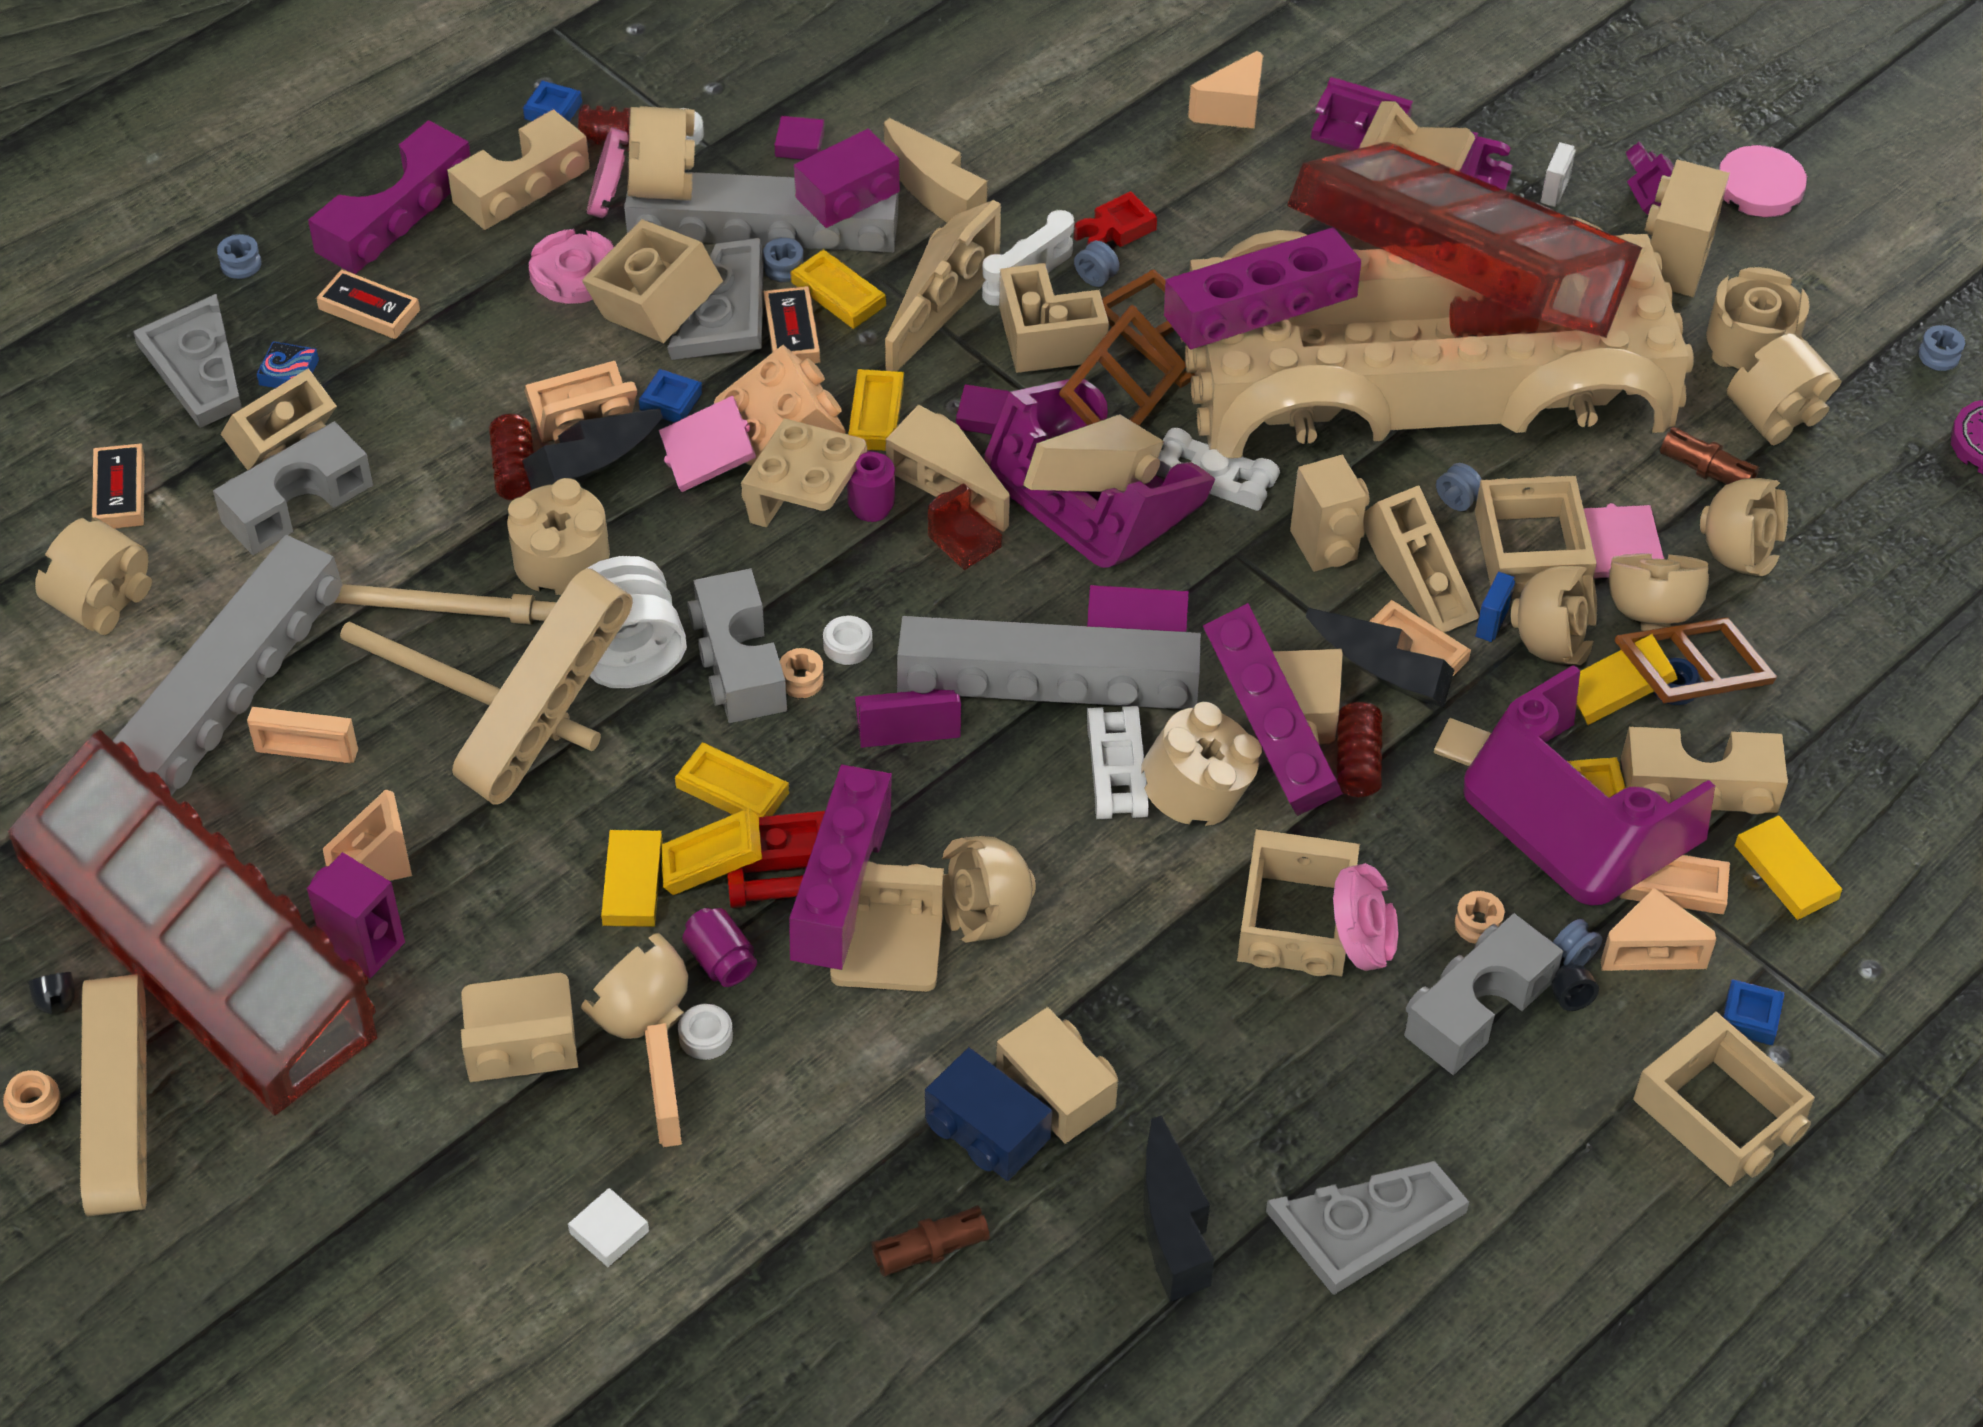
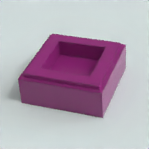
[774,116,824,159]
[956,384,1010,435]

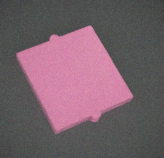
[659,395,756,492]
[1584,504,1664,579]

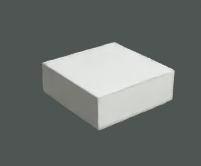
[1541,142,1575,207]
[568,1188,649,1267]

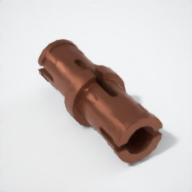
[1660,426,1759,484]
[872,1205,990,1277]

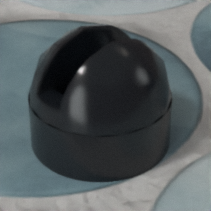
[1551,963,1599,1011]
[28,972,75,1014]

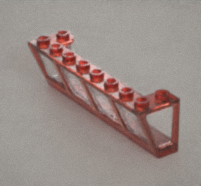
[1287,142,1642,338]
[7,729,378,1116]

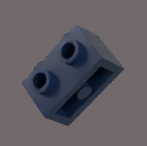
[925,1047,1052,1182]

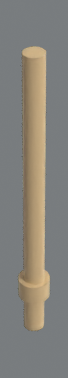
[334,584,557,625]
[340,622,601,751]

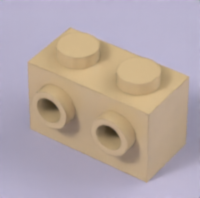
[221,368,337,470]
[1290,454,1370,572]
[996,1007,1118,1144]

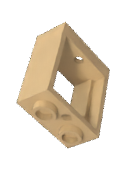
[1475,476,1597,599]
[1237,829,1360,977]
[1633,1012,1815,1187]

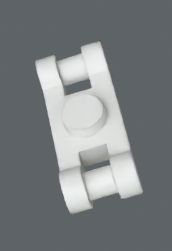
[982,210,1074,306]
[1156,428,1280,511]
[1087,706,1148,819]

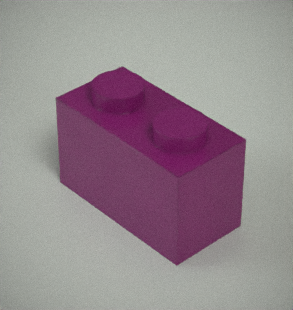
[794,129,900,228]
[307,852,405,979]

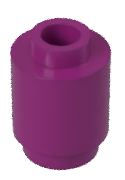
[847,452,895,522]
[682,908,757,987]

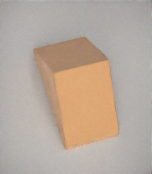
[1188,50,1263,129]
[323,789,412,881]
[1601,888,1716,971]

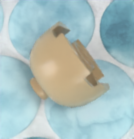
[1700,478,1788,576]
[1609,553,1709,631]
[1511,566,1597,666]
[942,836,1036,943]
[581,933,688,1039]

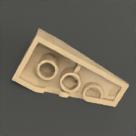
[885,200,1001,372]

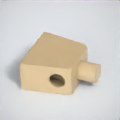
[1273,649,1343,744]

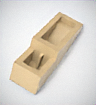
[884,118,987,223]

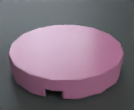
[587,128,629,218]
[1719,145,1807,217]
[529,229,614,304]
[1333,863,1398,971]

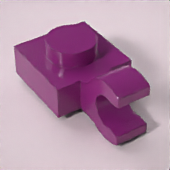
[1625,141,1674,215]

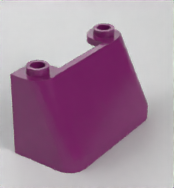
[984,379,1216,568]

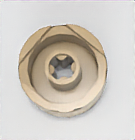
[627,106,695,201]
[1706,267,1809,371]
[1727,333,1842,446]
[507,478,610,595]
[35,517,152,635]
[1141,702,1262,826]

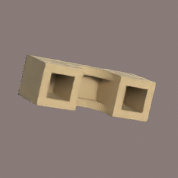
[448,109,590,230]
[1621,727,1788,814]

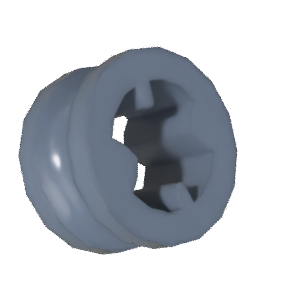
[217,234,261,279]
[763,238,804,282]
[1074,240,1120,287]
[1919,325,1965,371]
[1436,463,1482,511]
[1553,919,1603,966]

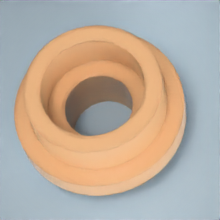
[3,1070,61,1124]

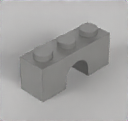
[213,421,373,555]
[687,568,787,723]
[1404,913,1563,1075]

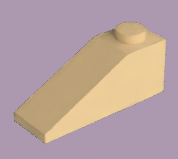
[886,405,1010,532]
[1023,414,1164,492]
[1363,485,1479,633]

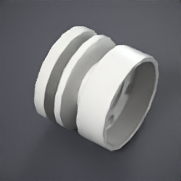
[586,556,687,688]

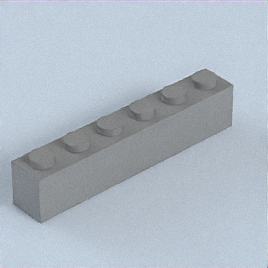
[624,172,898,252]
[104,534,343,803]
[897,616,1201,709]

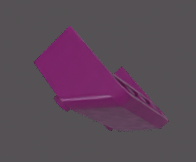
[1463,665,1716,905]

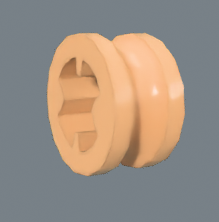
[780,648,824,698]
[1454,891,1505,944]

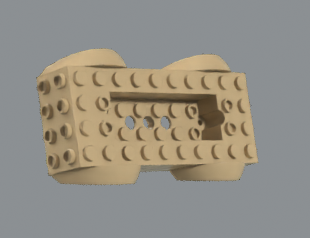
[1180,214,1693,458]

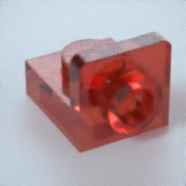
[928,483,1002,570]

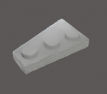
[667,238,763,360]
[133,294,242,428]
[1266,1161,1469,1295]

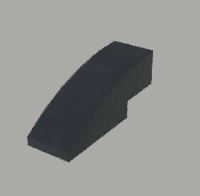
[522,408,662,490]
[1306,607,1455,708]
[1143,1115,1214,1302]

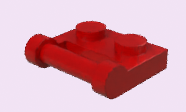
[727,811,825,908]

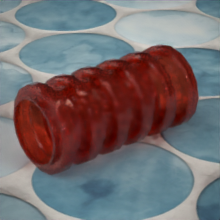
[578,104,631,147]
[1449,293,1539,338]
[489,413,534,501]
[1337,702,1383,797]

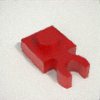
[1074,191,1157,247]

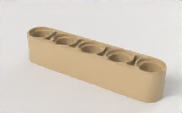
[452,568,633,805]
[80,974,147,1217]

